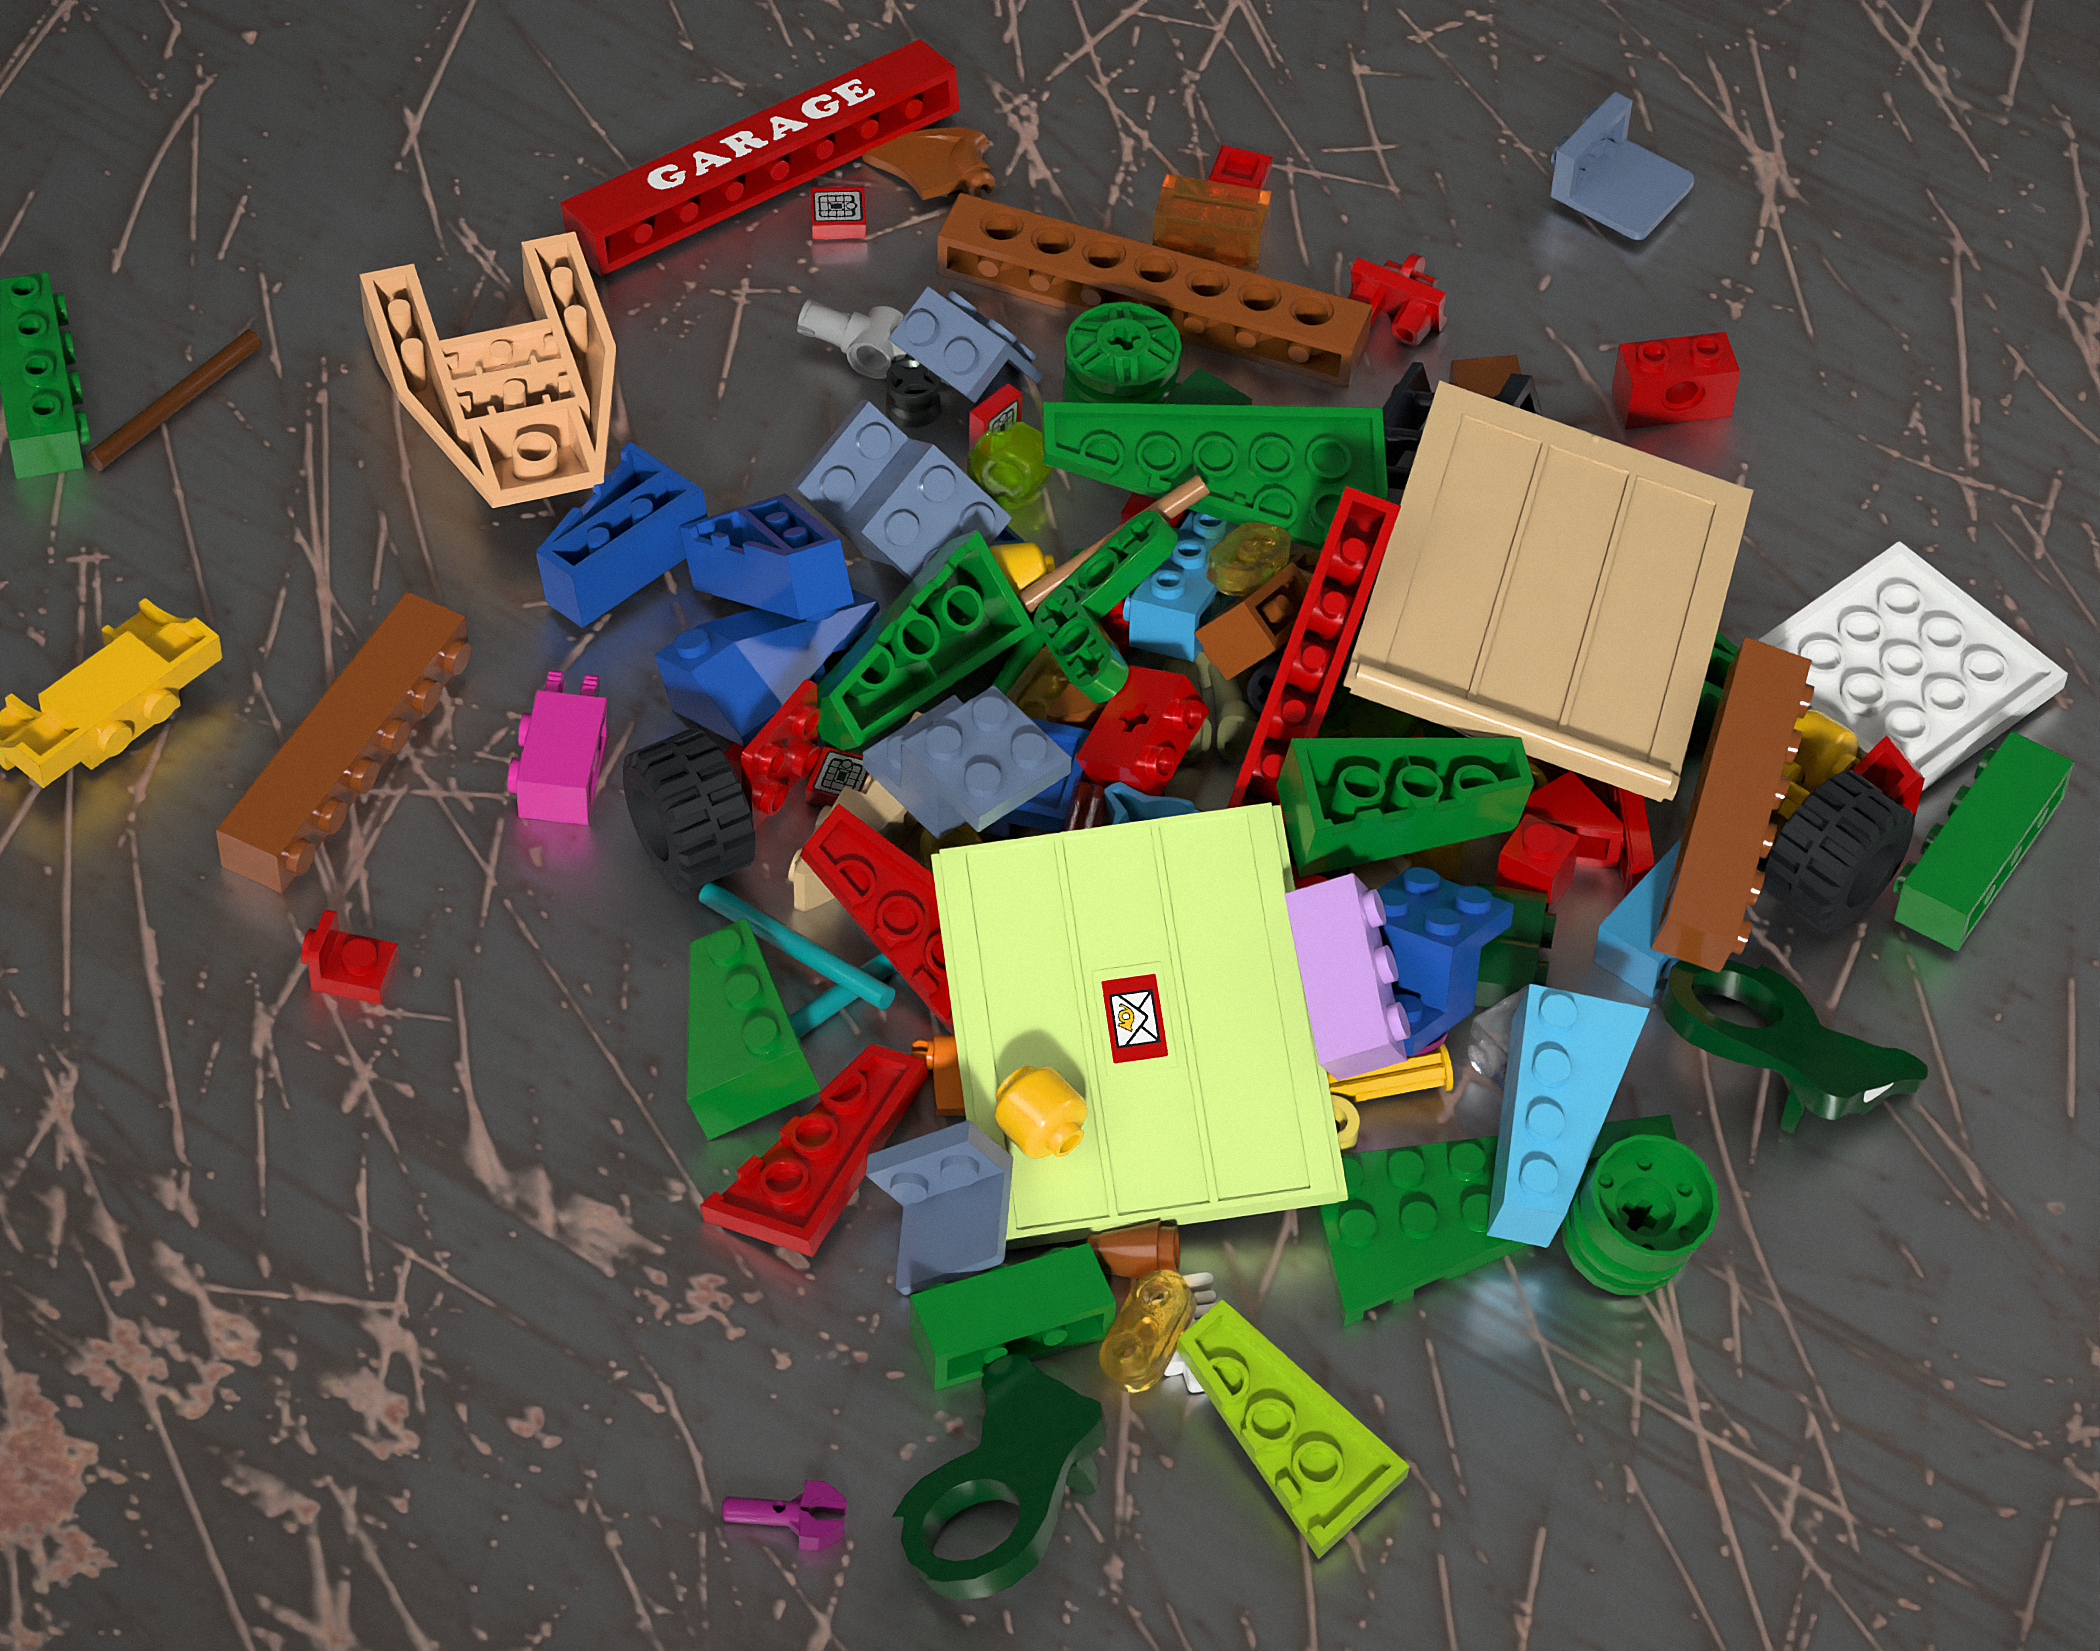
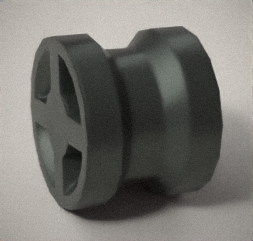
[886,357,941,428]

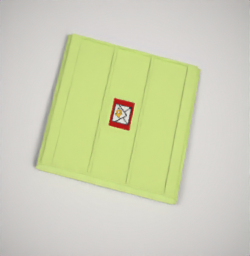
[931,802,1348,1250]

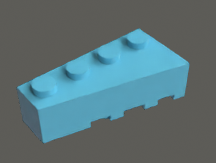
[1487,984,1650,1248]

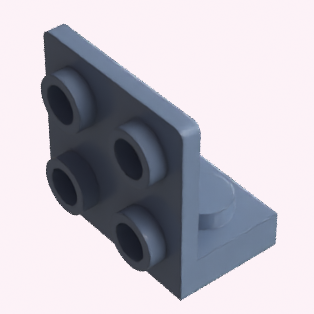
[866,1120,1013,1295]

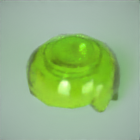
[966,421,1053,511]

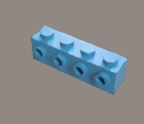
[1123,510,1276,662]

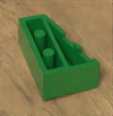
[686,918,821,1141]

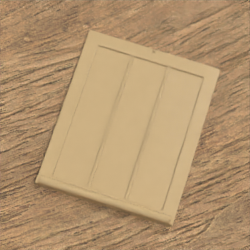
[1343,380,1754,802]

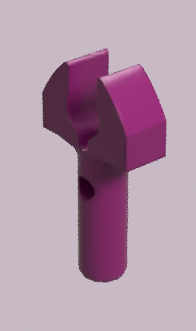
[721,1480,847,1551]

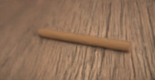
[1016,474,1210,615]

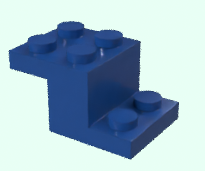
[1377,867,1514,1057]

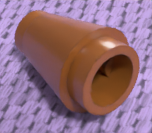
[1087,1220,1180,1283]

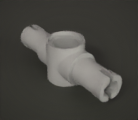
[797,299,950,386]

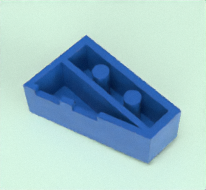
[536,441,708,628]
[679,493,854,621]

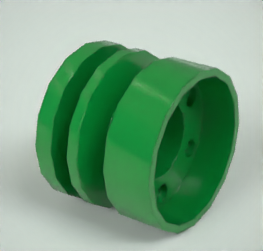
[1062,302,1182,404]
[1561,1134,1719,1296]

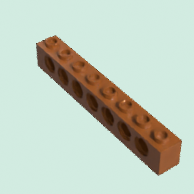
[937,193,1372,388]

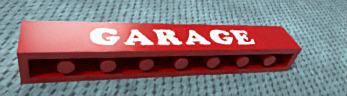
[560,39,960,277]

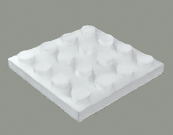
[1757,541,2068,793]

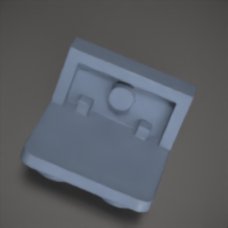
[1550,92,1694,240]
[888,286,1044,403]

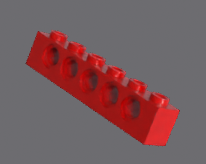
[1226,486,1401,824]

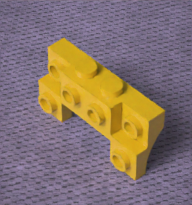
[0,598,222,788]

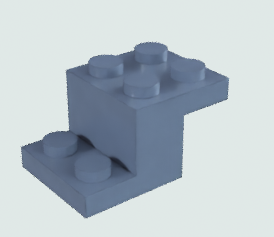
[790,399,1012,582]
[863,686,1072,840]

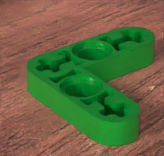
[1033,511,1178,703]

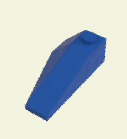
[654,588,880,747]

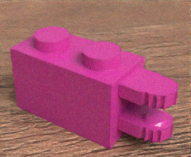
[508,670,609,826]

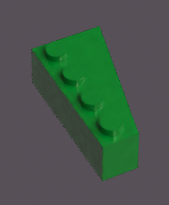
[817,530,1036,751]
[1276,738,1534,878]

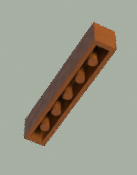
[216,591,472,893]
[1651,636,1815,973]

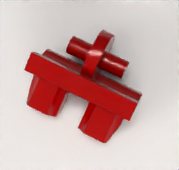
[1348,253,1447,347]

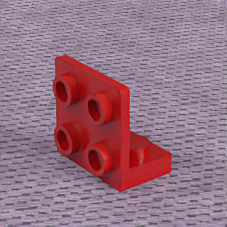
[724,679,821,831]

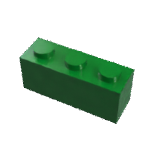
[909,1243,1116,1391]

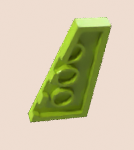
[1176,1299,1410,1559]

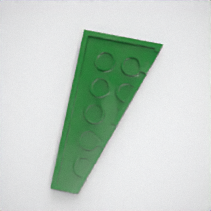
[1041,402,1389,551]
[1315,1114,1678,1327]

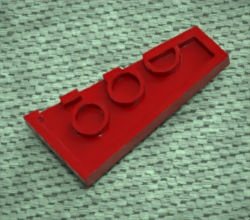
[800,804,955,1034]
[700,1043,929,1257]

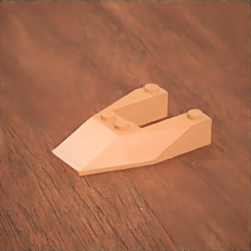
[359,231,617,508]

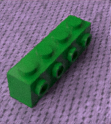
[0,272,91,479]
[1893,731,2075,952]

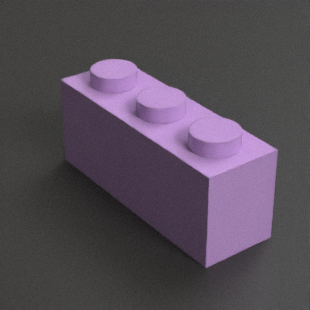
[1284,873,1411,1081]

